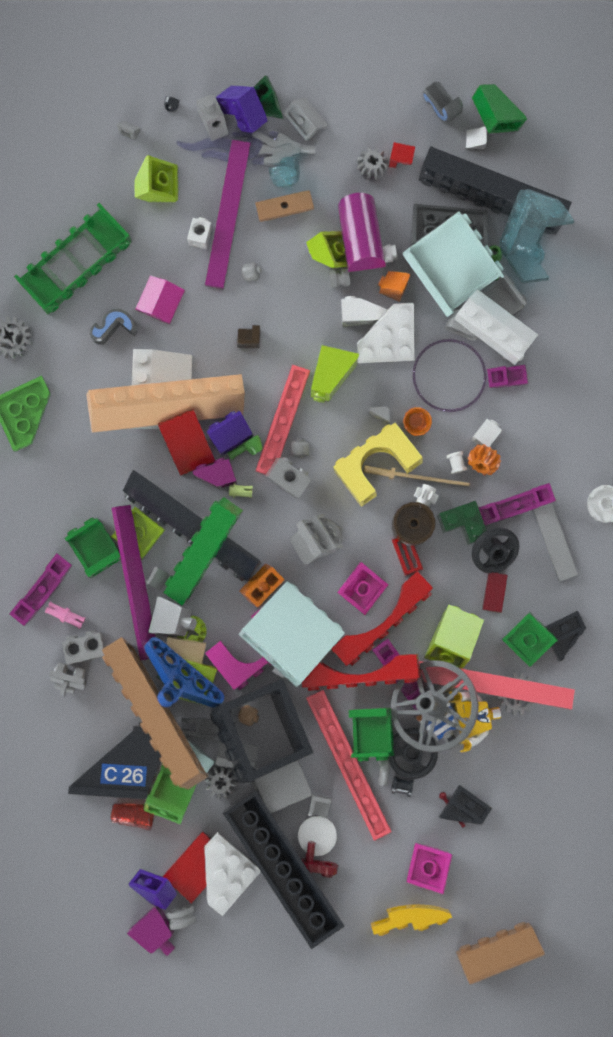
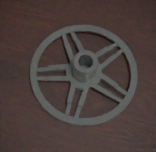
[391,661,479,752]

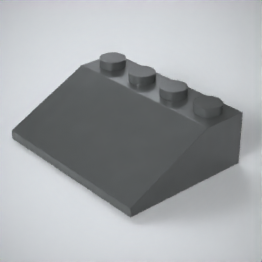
[410,204,488,247]

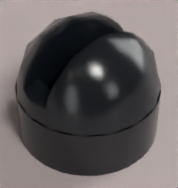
[164,97,180,112]

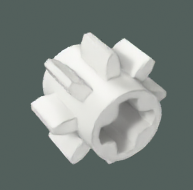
[414,484,439,507]

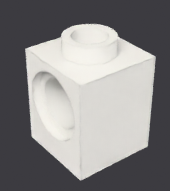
[187,217,212,249]
[471,419,502,447]

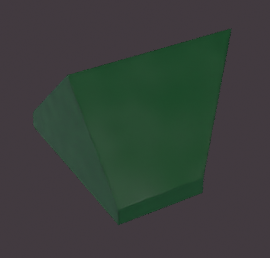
[254,75,283,119]

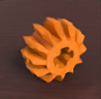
[468,444,501,475]

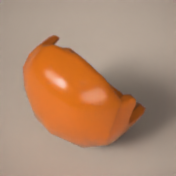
[403,407,432,436]

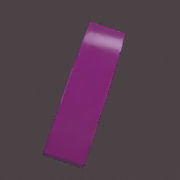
[478,483,556,526]
[9,553,72,626]
[372,639,421,710]

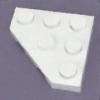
[357,303,414,363]
[204,832,261,916]

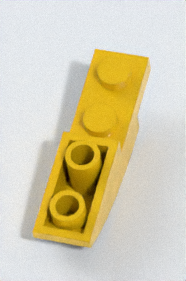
[370,904,452,936]

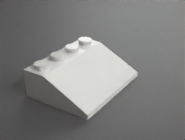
[132,349,192,429]

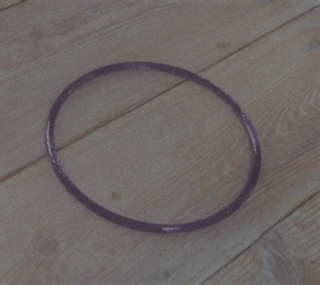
[412,339,487,412]

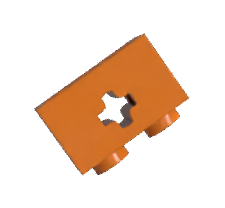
[239,564,285,608]

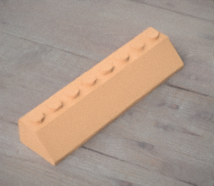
[86,374,245,433]

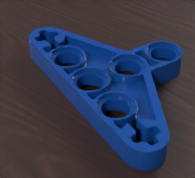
[144,637,224,708]

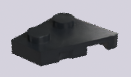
[545,611,586,661]
[439,785,492,825]

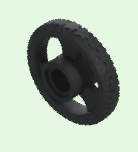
[471,527,520,573]
[388,728,438,779]

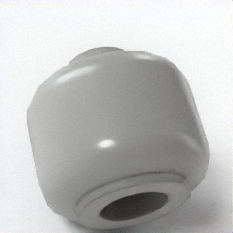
[241,262,261,282]
[290,438,310,457]

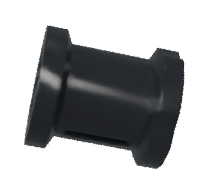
[391,776,414,797]

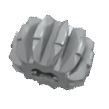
[357,147,388,180]
[204,766,238,800]

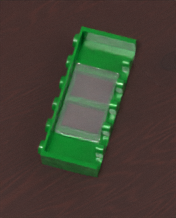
[14,203,132,315]

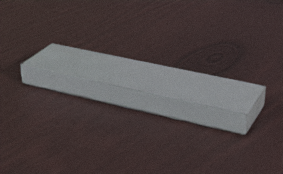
[533,503,578,581]

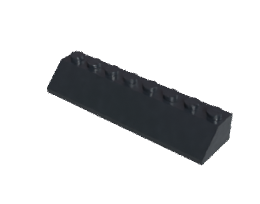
[122,470,261,582]
[223,791,345,950]

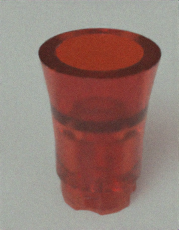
[111,803,154,831]

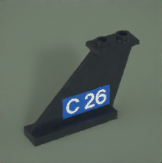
[68,722,162,800]

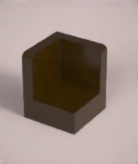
[237,325,260,348]

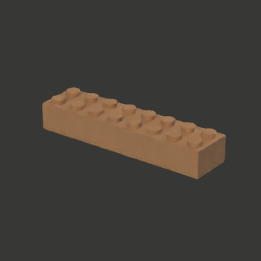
[102,637,208,790]

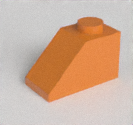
[378,271,411,302]

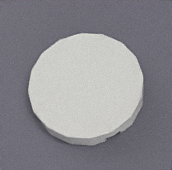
[587,485,613,523]
[298,816,337,856]

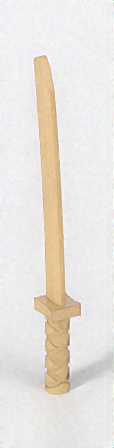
[363,465,470,486]

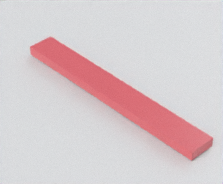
[416,661,575,710]
[306,690,391,841]

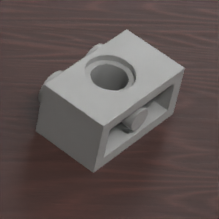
[265,457,311,498]

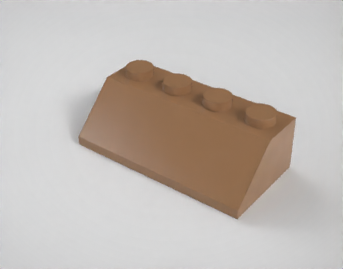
[456,922,545,985]

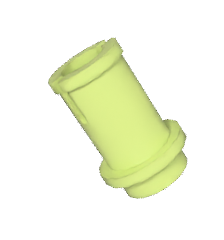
[229,483,253,498]

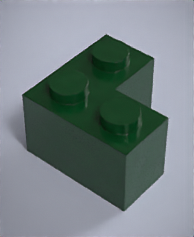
[437,500,487,545]

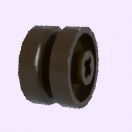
[391,502,436,546]

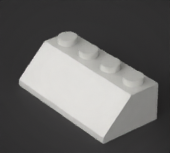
[454,289,538,365]

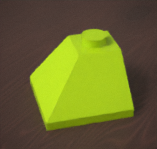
[135,155,178,202]
[306,231,347,268]

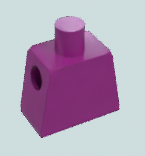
[127,906,175,956]

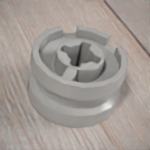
[166,905,197,930]

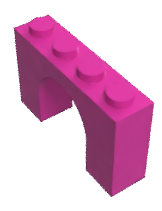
[205,608,271,690]

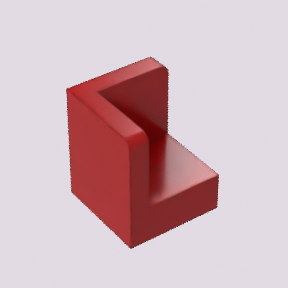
[389,142,415,168]

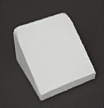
[466,127,487,150]

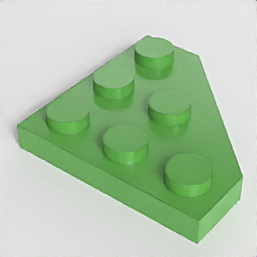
[0,375,51,452]

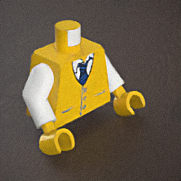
[449,691,501,752]

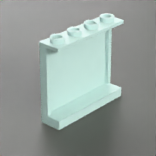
[403,211,504,317]
[239,581,345,687]

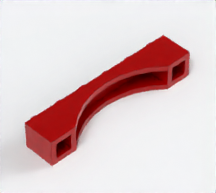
[331,571,433,666]
[302,654,421,691]

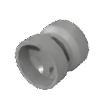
[329,267,350,288]

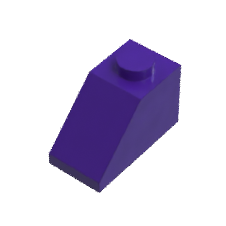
[128,869,177,910]

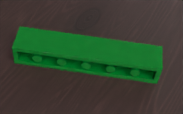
[163,497,243,606]

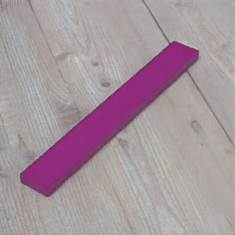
[205,140,251,289]
[111,505,156,661]

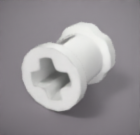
[446,451,468,474]

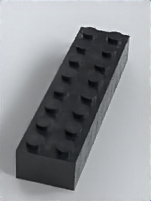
[419,146,572,235]

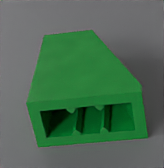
[472,84,527,133]

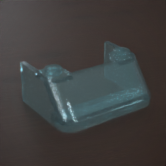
[500,189,574,284]

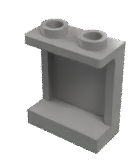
[468,274,527,316]
[252,760,312,813]

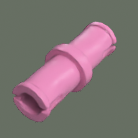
[45,601,86,629]

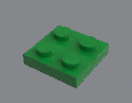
[502,612,558,667]

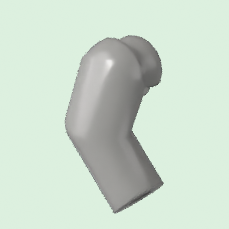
[377,758,391,786]

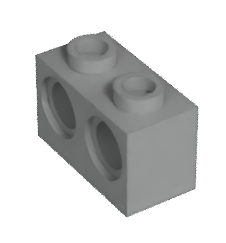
[62,630,106,665]

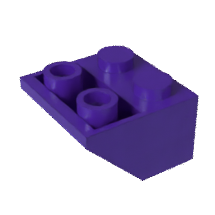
[207,411,253,457]

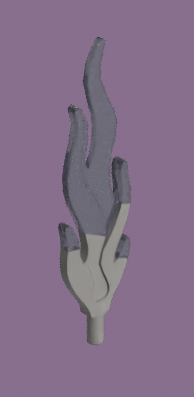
[176,131,315,166]

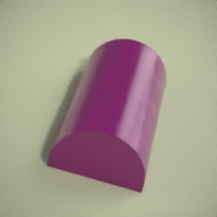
[338,193,386,272]

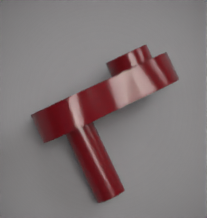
[301,841,338,878]

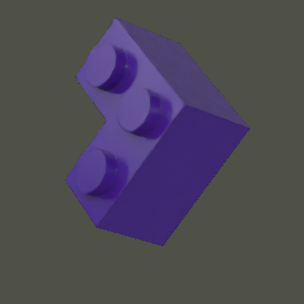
[215,85,268,133]

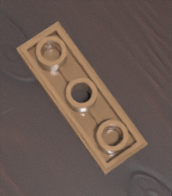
[255,190,314,222]

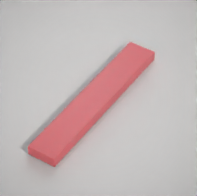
[256,364,310,475]

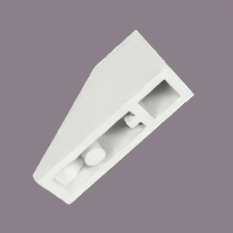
[341,296,389,326]

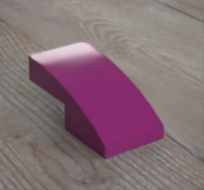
[487,365,528,388]

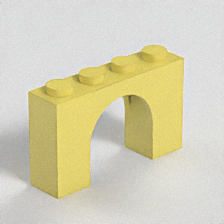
[333,423,423,507]

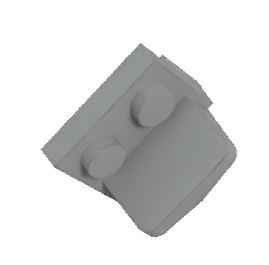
[290,514,343,564]

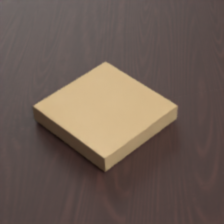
[166,636,206,664]

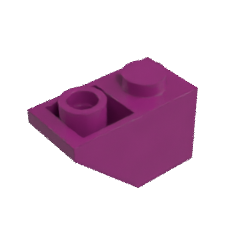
[192,458,237,489]

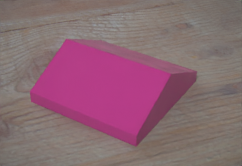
[135,276,185,324]
[337,562,388,615]
[406,843,453,894]

